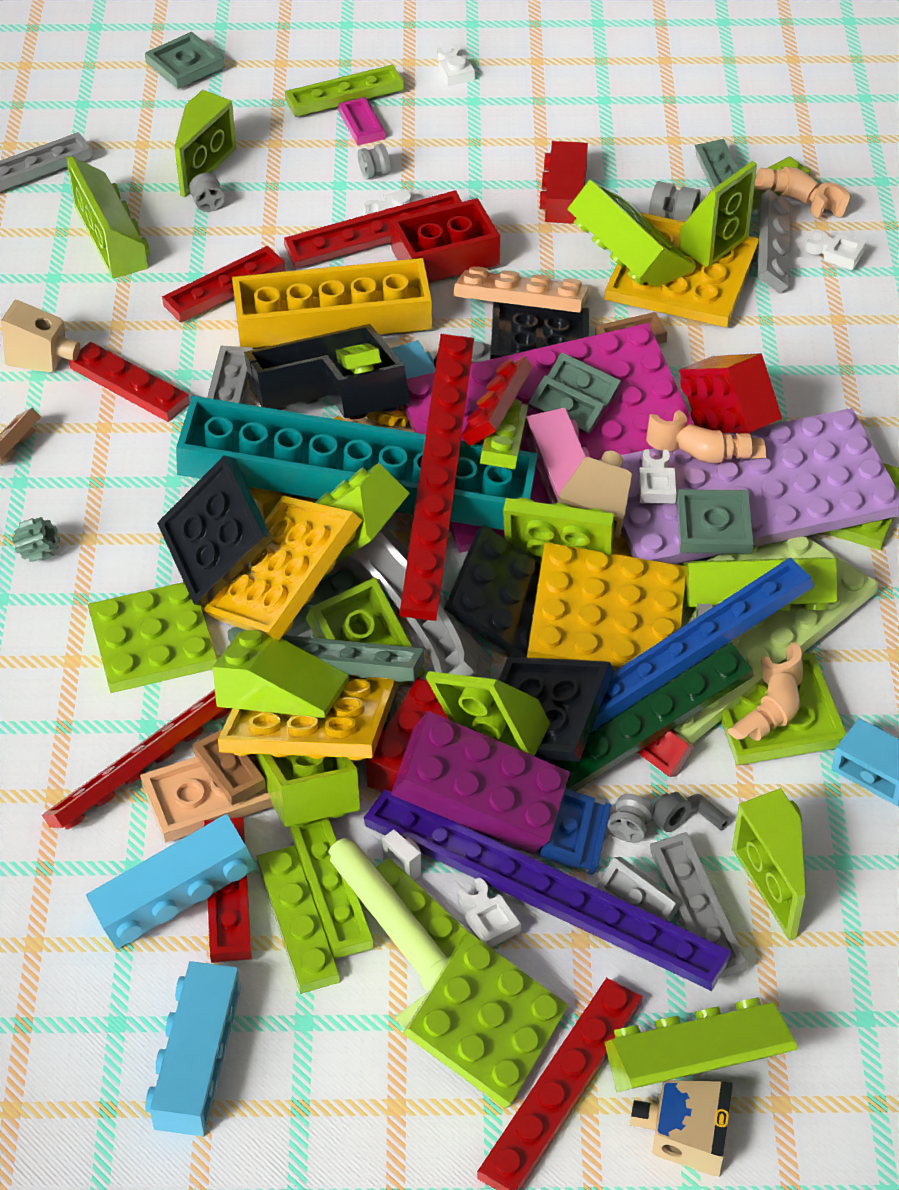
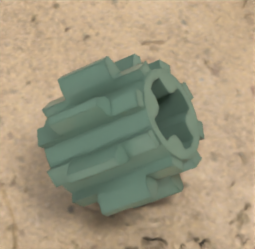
[12,517,60,562]

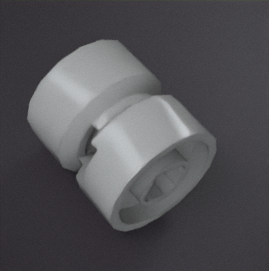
[649,181,701,222]

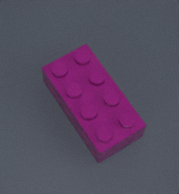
[391,711,570,855]

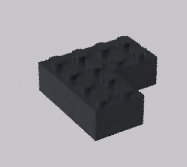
[244,324,410,419]

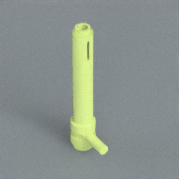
[329,838,450,1030]

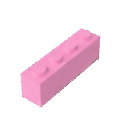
[523,408,590,504]

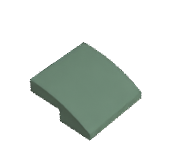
[528,352,621,435]

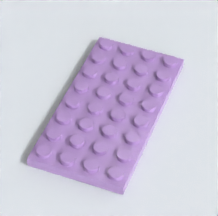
[599,408,899,564]

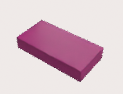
[338,97,385,146]

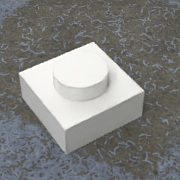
[382,829,422,881]

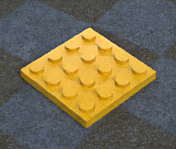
[604,212,759,327]
[202,496,363,641]
[527,542,686,684]
[218,675,400,760]

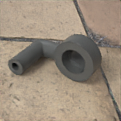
[653,792,731,832]

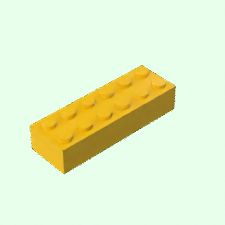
[232,258,432,348]

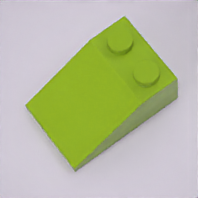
[174,89,237,197]
[679,161,757,267]
[306,577,426,687]
[212,630,349,718]
[426,671,550,756]
[255,754,360,827]
[732,788,806,941]

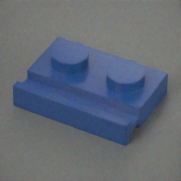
[539,788,611,875]

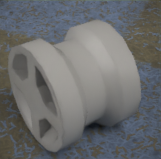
[358,143,391,179]
[189,173,225,212]
[608,794,654,843]

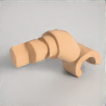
[754,167,850,218]
[646,410,766,463]
[727,642,803,741]

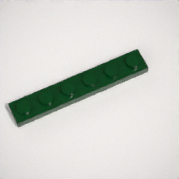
[546,642,754,792]

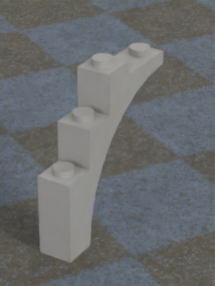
[352,526,493,678]

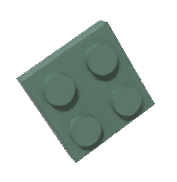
[145,31,225,89]
[676,489,754,554]

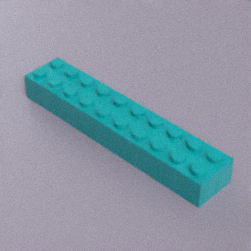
[176,395,538,530]

